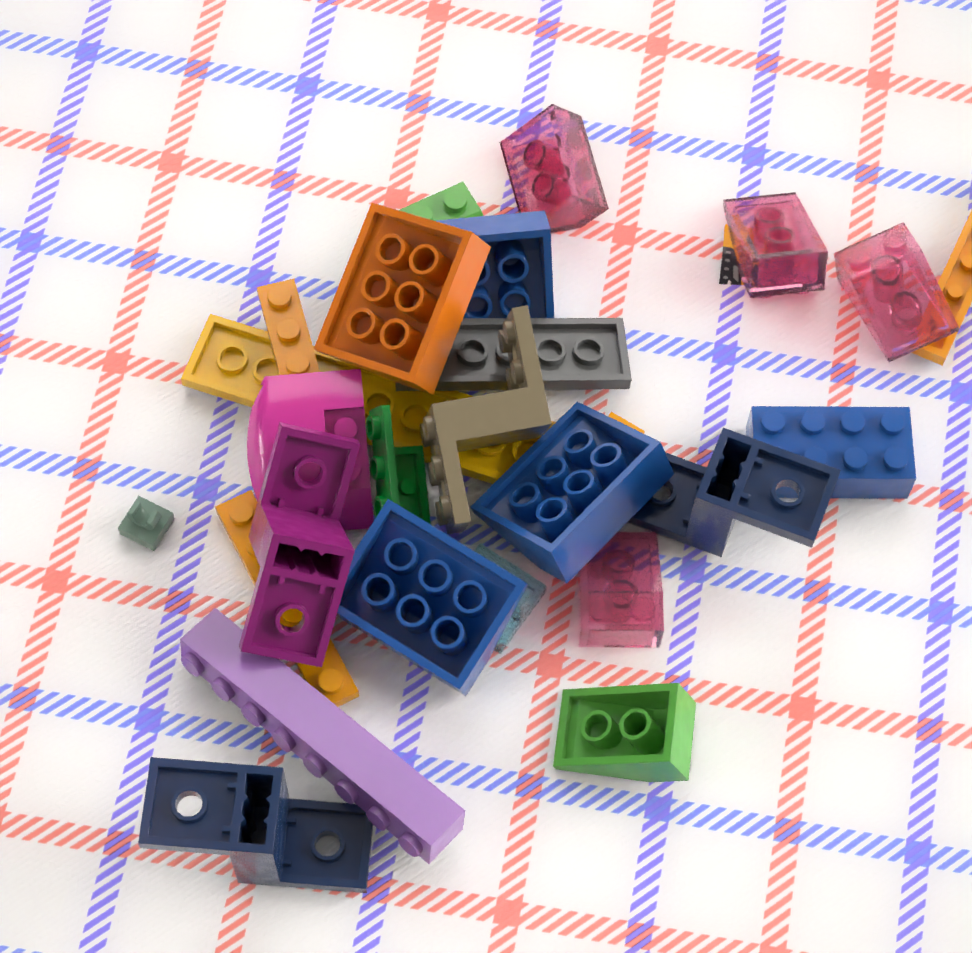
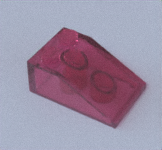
[723,192,828,298]
[834,222,959,362]
[577,532,664,648]

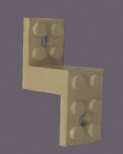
[420,305,552,535]

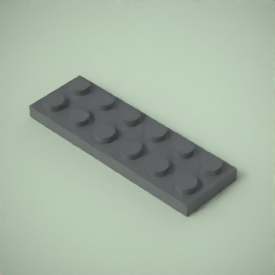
[395,318,632,391]

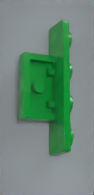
[366,405,431,524]

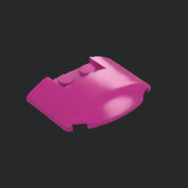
[247,369,374,531]

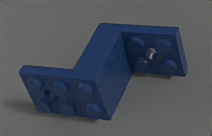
[628,428,841,557]
[138,757,374,893]

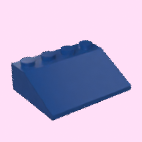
[436,210,554,318]
[470,402,674,584]
[336,499,528,697]

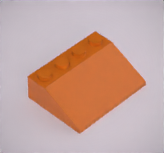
[314,202,491,395]

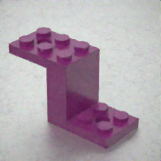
[239,422,360,667]

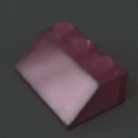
[499,104,609,233]

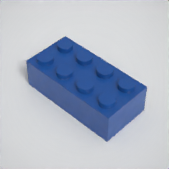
[746,406,916,499]

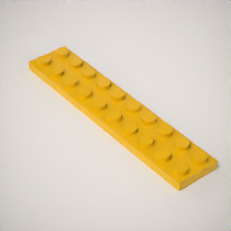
[181,314,556,484]

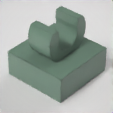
[118,495,175,551]

